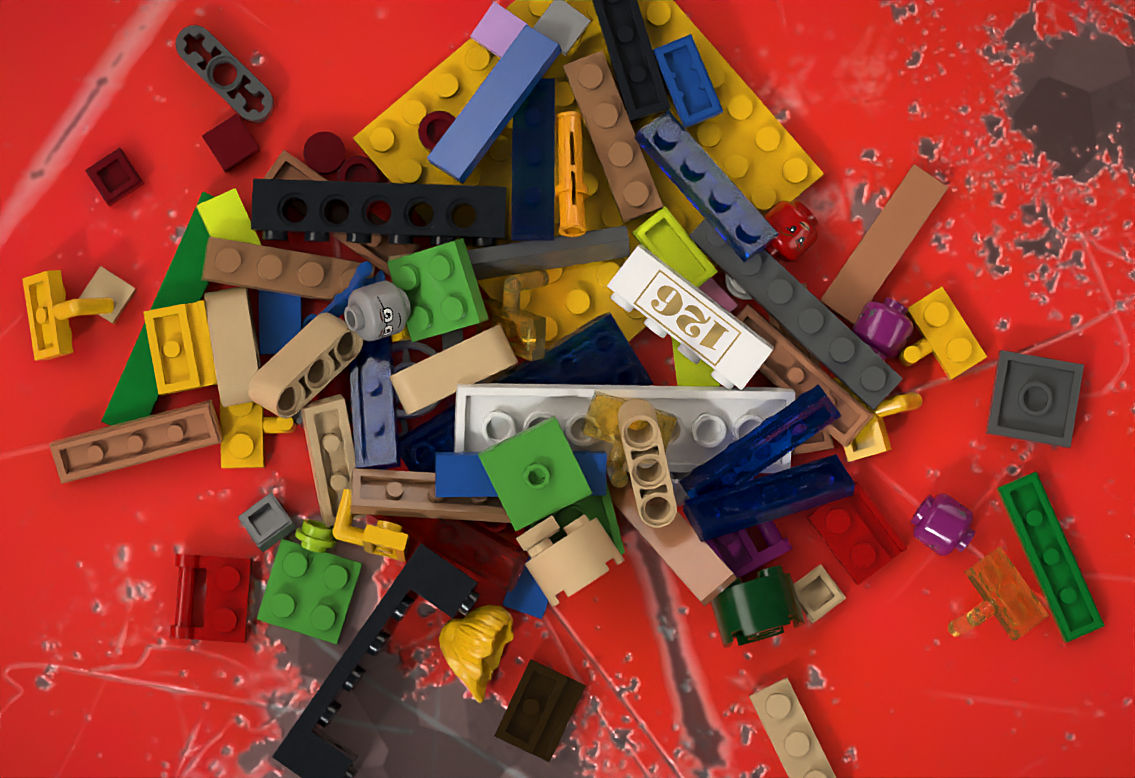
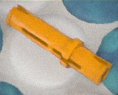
[555,111,588,237]

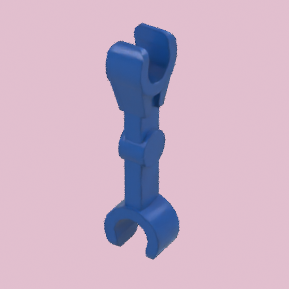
[302,261,385,329]

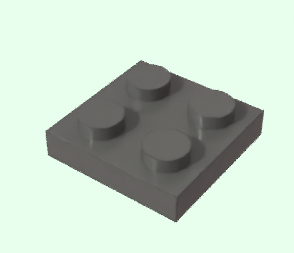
[985,350,1084,448]

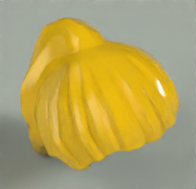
[439,605,514,703]

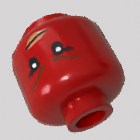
[756,200,818,263]

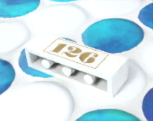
[607,244,774,390]

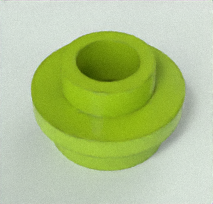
[295,519,337,553]

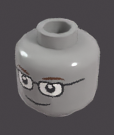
[344,281,411,341]

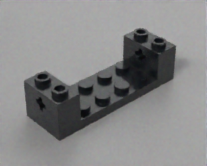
[272,543,481,778]

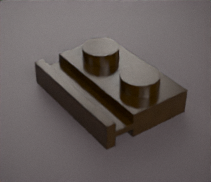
[494,659,586,763]

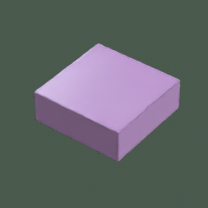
[470,2,529,59]

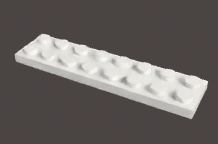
[454,383,795,473]

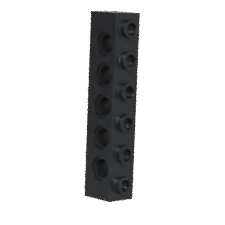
[251,179,510,247]

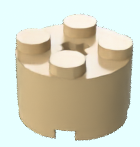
[525,514,625,607]

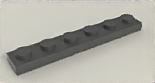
[689,206,903,411]

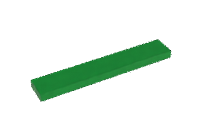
[101,192,215,426]

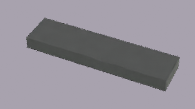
[467,226,630,280]

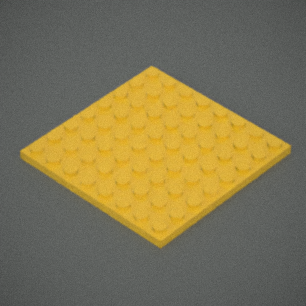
[353,0,824,385]

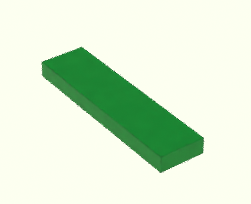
[996,472,1105,643]

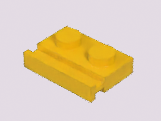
[143,300,218,395]

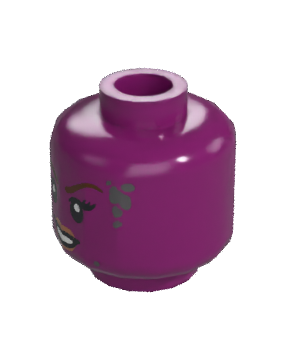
[852,297,914,361]
[910,493,976,556]

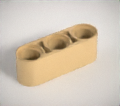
[204,287,261,407]
[248,312,364,419]
[389,324,519,415]
[618,399,677,528]

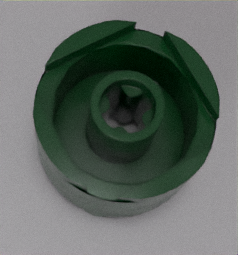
[710,565,805,648]

